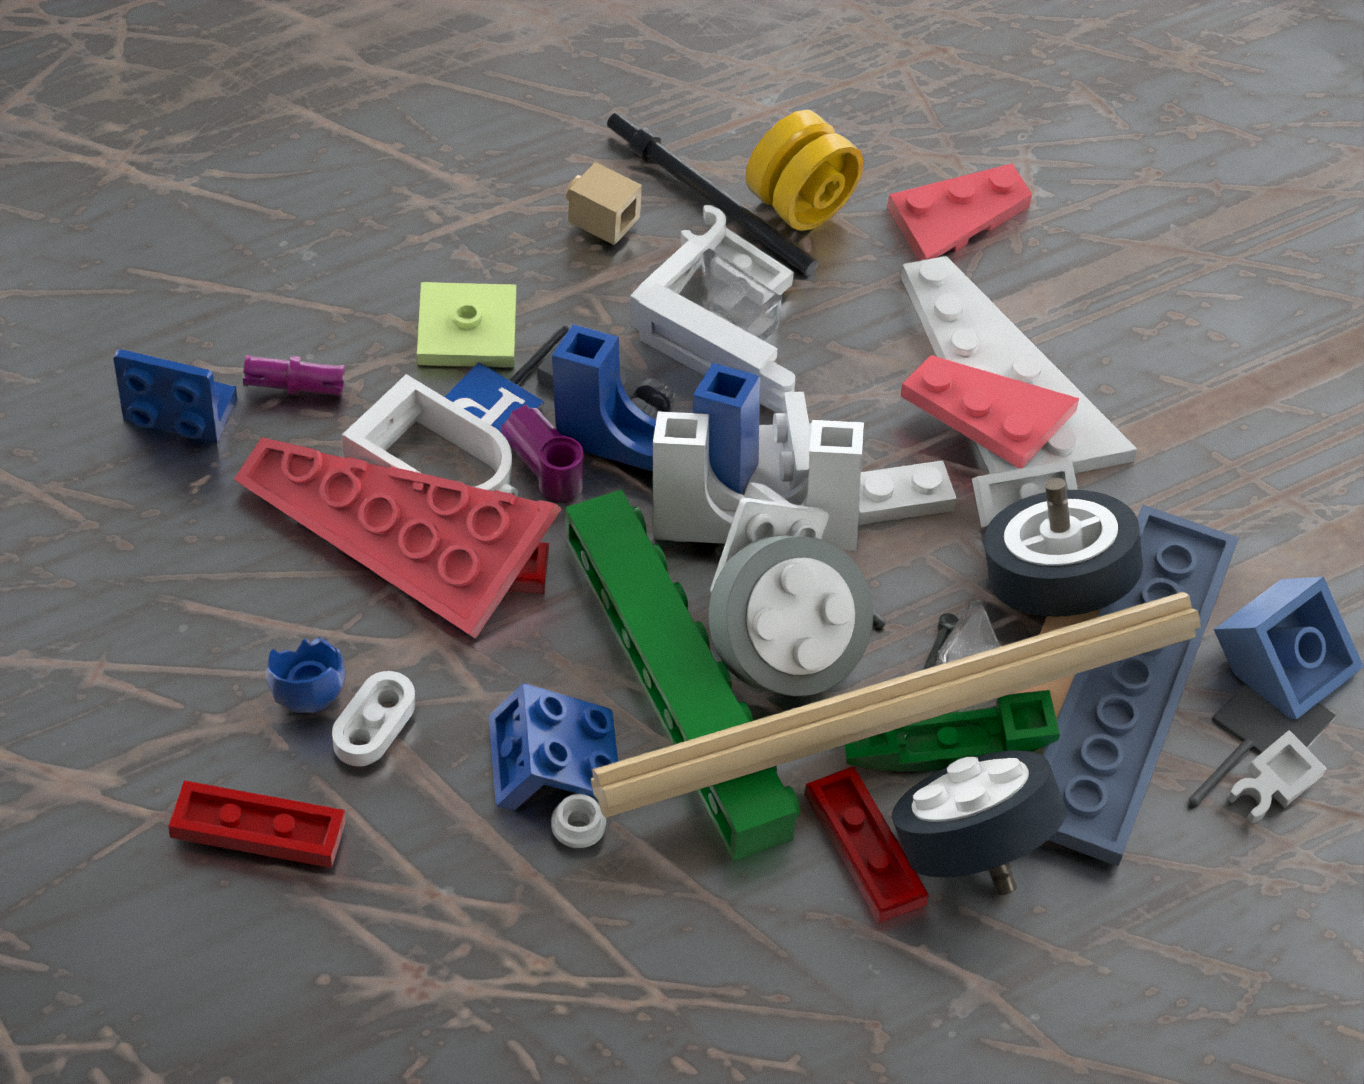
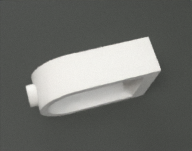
[342,374,518,497]

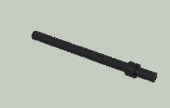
[607,112,818,276]

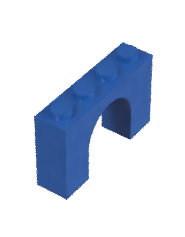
[552,324,760,494]

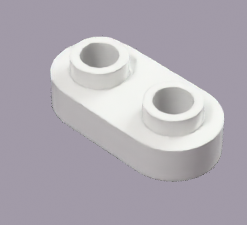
[332,671,415,766]

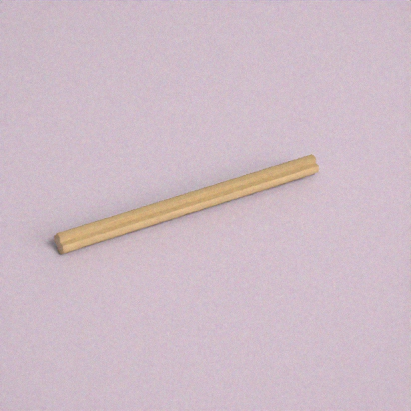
[591,592,1201,818]

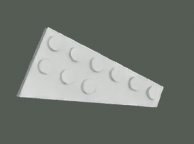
[900,256,1137,474]

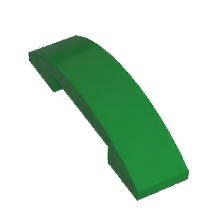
[843,690,1060,772]

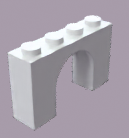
[653,411,864,551]

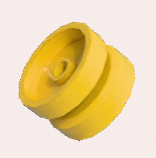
[745,110,864,231]

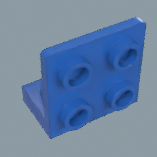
[113,349,238,443]
[489,683,618,811]

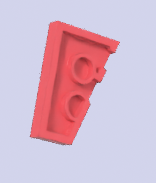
[887,163,1032,261]
[901,355,1079,469]

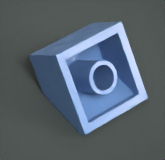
[1213,577,1364,719]

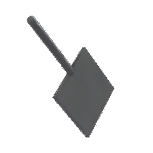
[1189,683,1336,806]

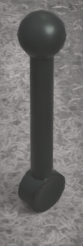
[923,613,959,670]

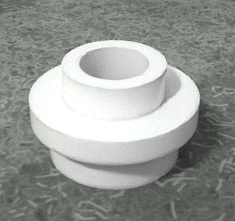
[551,794,606,848]

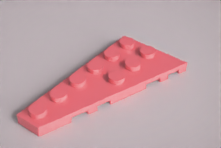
[234,437,562,639]

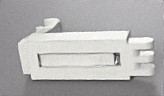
[630,205,795,413]

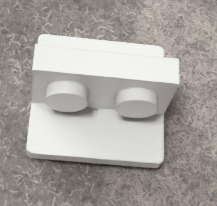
[748,392,812,495]
[710,482,829,593]

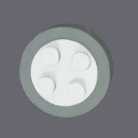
[709,536,873,696]

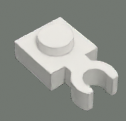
[1227,730,1327,823]

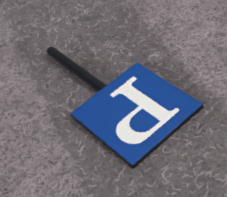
[445,325,569,432]

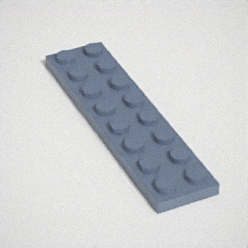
[1043,505,1239,866]

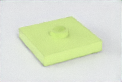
[417,282,516,368]

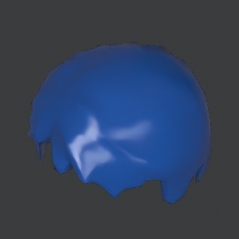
[266,637,346,714]

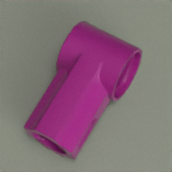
[501,405,583,502]

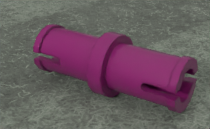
[243,354,345,397]

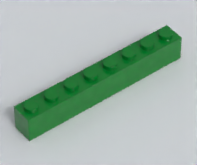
[565,489,801,861]

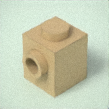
[566,162,642,245]

